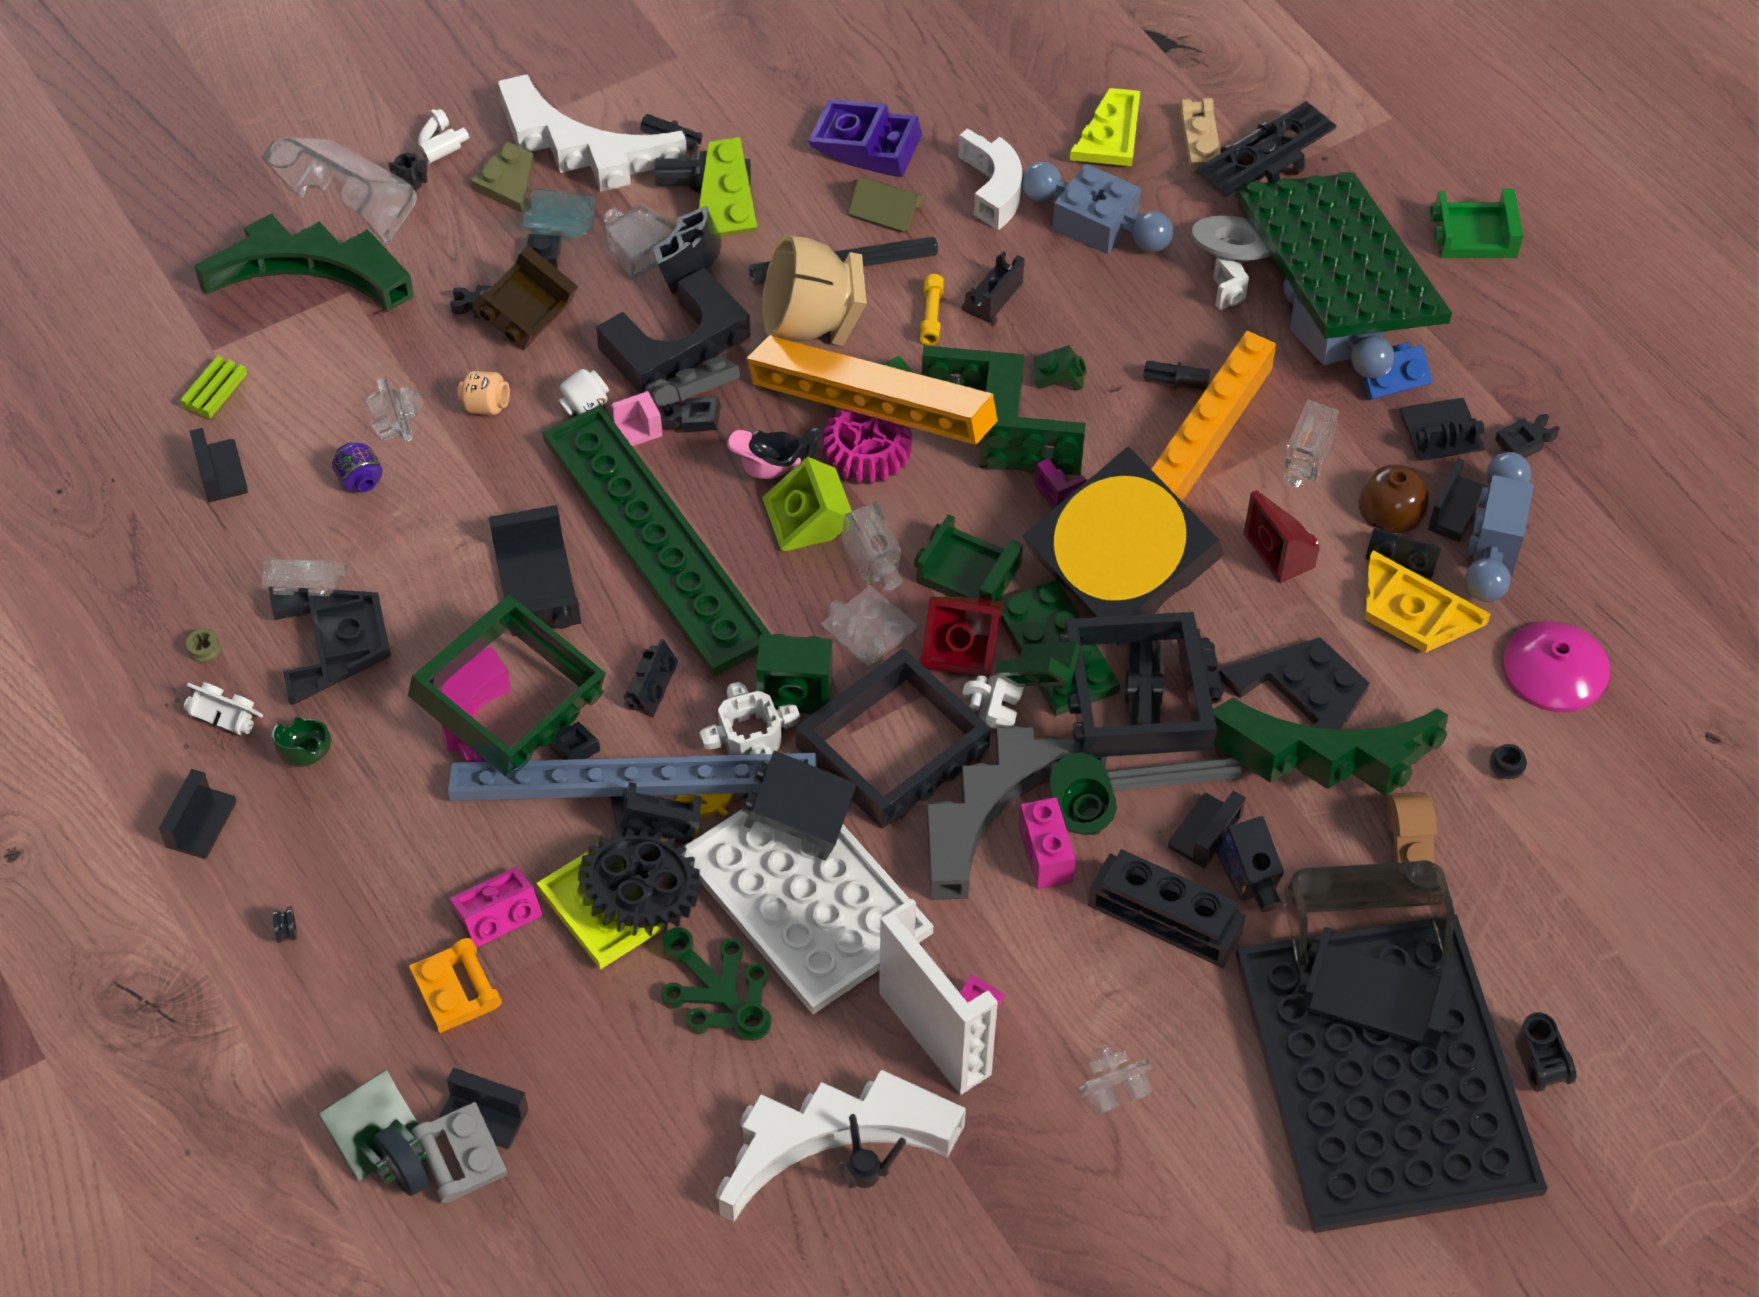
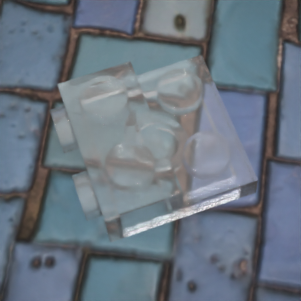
[262,559,347,596]

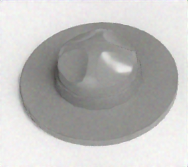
[1191,215,1271,264]

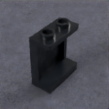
[742,750,856,861]

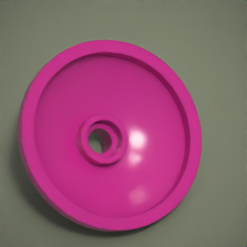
[1502,621,1610,712]

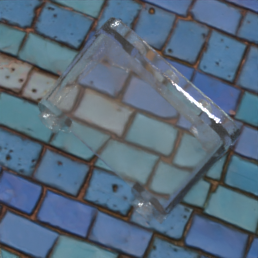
[261,137,417,245]

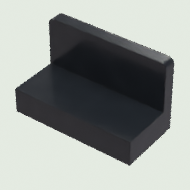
[189,428,248,503]
[1428,458,1486,542]
[159,769,237,859]
[1168,790,1246,869]
[438,1067,529,1149]

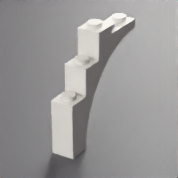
[498,74,687,192]
[716,1070,966,1222]

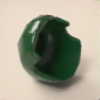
[271,716,332,767]

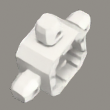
[699,682,800,755]

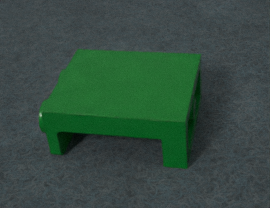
[1430,189,1523,258]

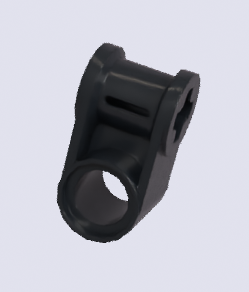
[1515,1012,1577,1092]

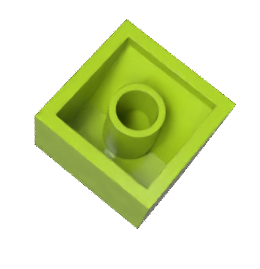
[762,457,855,552]

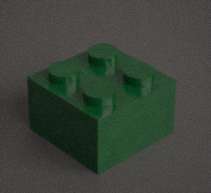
[756,634,833,714]

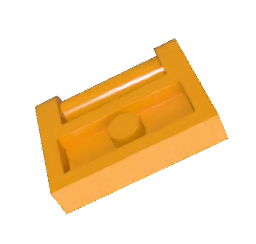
[409,938,502,1034]

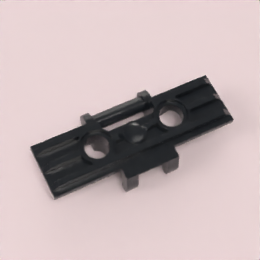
[1196,101,1337,197]

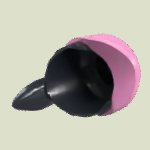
[727,427,823,479]

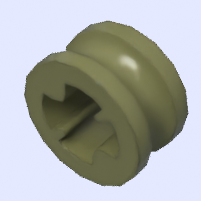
[186,628,221,663]

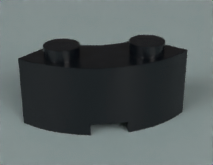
[653,206,721,294]

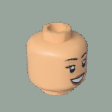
[457,371,510,415]

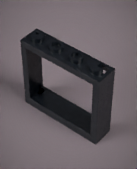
[1058,612,1217,757]
[795,648,991,829]

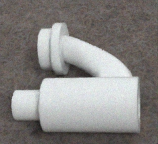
[417,109,469,165]

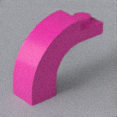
[440,646,511,762]

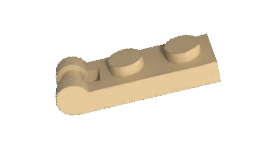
[1180,98,1221,171]

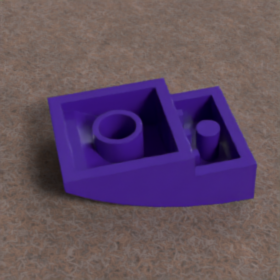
[808,99,922,177]

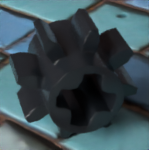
[389,153,428,192]

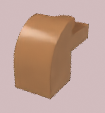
[1386,792,1437,872]

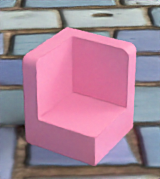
[611,391,662,446]

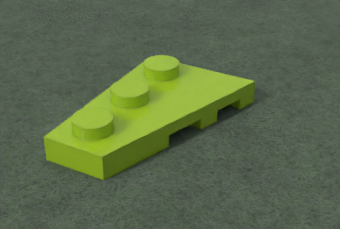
[699,137,757,236]

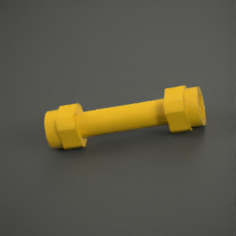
[920,274,944,345]

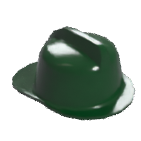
[1050,752,1117,835]

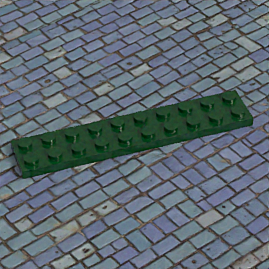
[542,405,772,677]

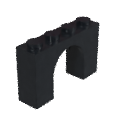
[596,268,751,394]

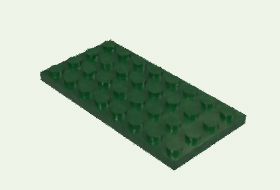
[1235,172,1452,339]

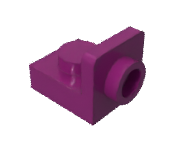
[1034,458,1087,509]

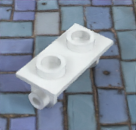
[184,682,263,735]

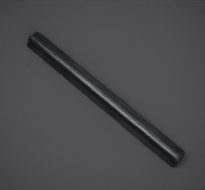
[749,236,938,283]

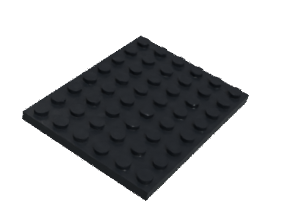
[1236,914,1548,1233]

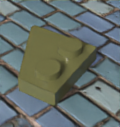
[471,141,534,212]

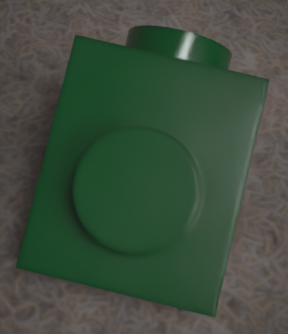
[1033,345,1087,390]

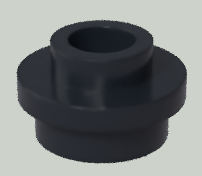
[1490,744,1527,779]

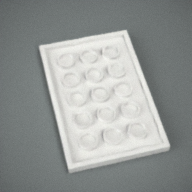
[685,810,934,1015]

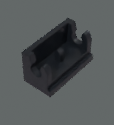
[962,251,1025,323]
[619,782,701,842]

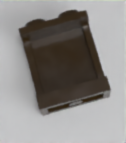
[473,245,578,351]

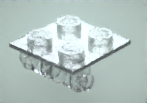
[820,585,919,668]

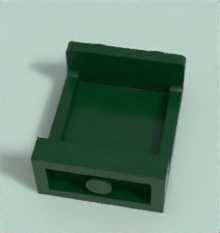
[914,514,1023,601]

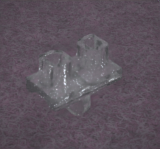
[365,376,424,442]
[1077,1045,1153,1115]

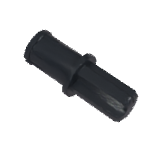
[640,114,703,152]
[1143,361,1211,390]

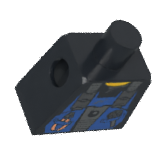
[1216,815,1284,912]

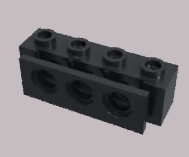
[1088,849,1246,969]

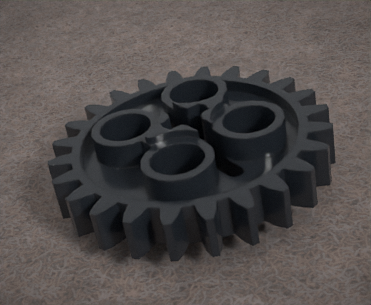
[577,828,701,936]

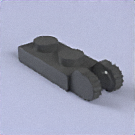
[643,357,740,407]

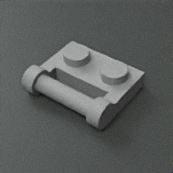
[410,1102,508,1203]

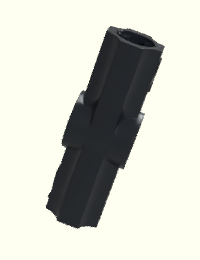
[655,151,751,193]
[1125,641,1164,726]

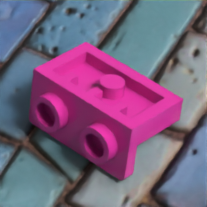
[449,866,542,947]

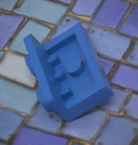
[1352,342,1433,401]

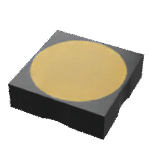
[1023,446,1224,645]

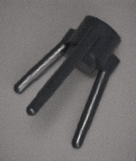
[839,1114,906,1188]

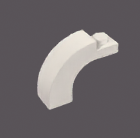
[958,128,1022,231]

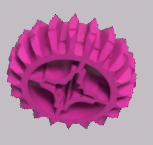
[822,409,912,485]

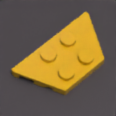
[1364,550,1491,653]

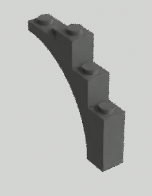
[927,726,1107,900]

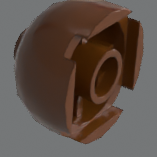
[1359,464,1429,533]

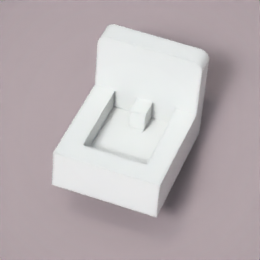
[1213,256,1249,310]

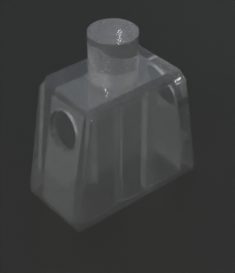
[604,206,676,281]
[1284,399,1339,487]
[840,501,903,591]

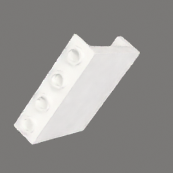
[879,898,998,1095]

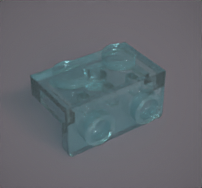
[523,188,596,238]

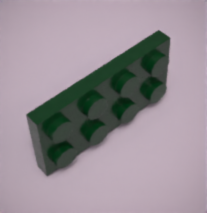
[998,579,1120,717]

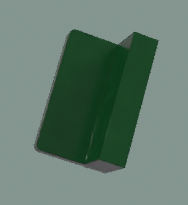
[995,642,1080,687]

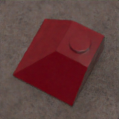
[1243,490,1319,583]
[920,597,1004,678]

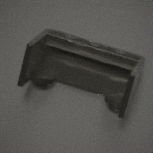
[1284,860,1455,966]

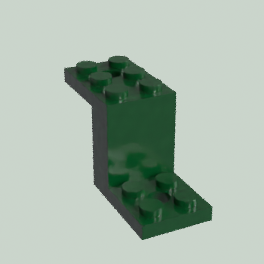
[922,345,1086,476]

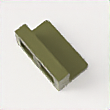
[849,177,925,232]

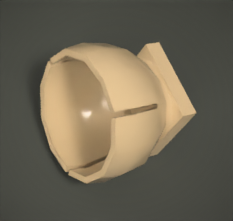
[762,235,867,346]

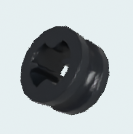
[272,906,297,943]

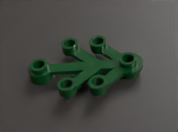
[662,927,771,1041]

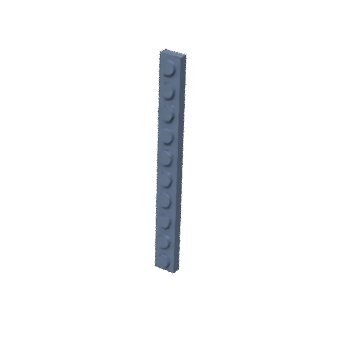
[448,753,816,801]

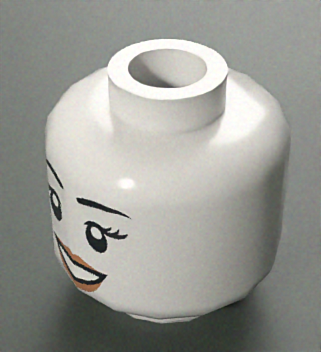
[558,369,610,416]

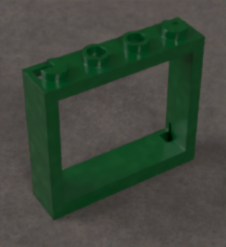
[408,594,606,777]

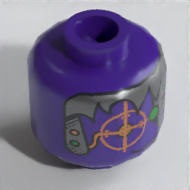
[332,442,383,493]

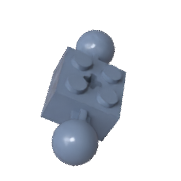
[1022,161,1173,254]
[1283,278,1394,379]
[1465,452,1534,602]

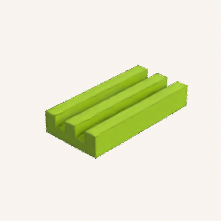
[180,355,248,419]

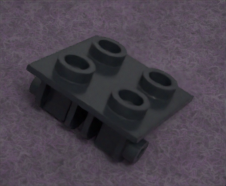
[1400,397,1485,461]

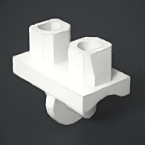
[962,675,1024,730]

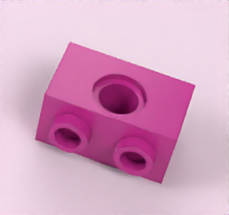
[1019,797,1076,889]

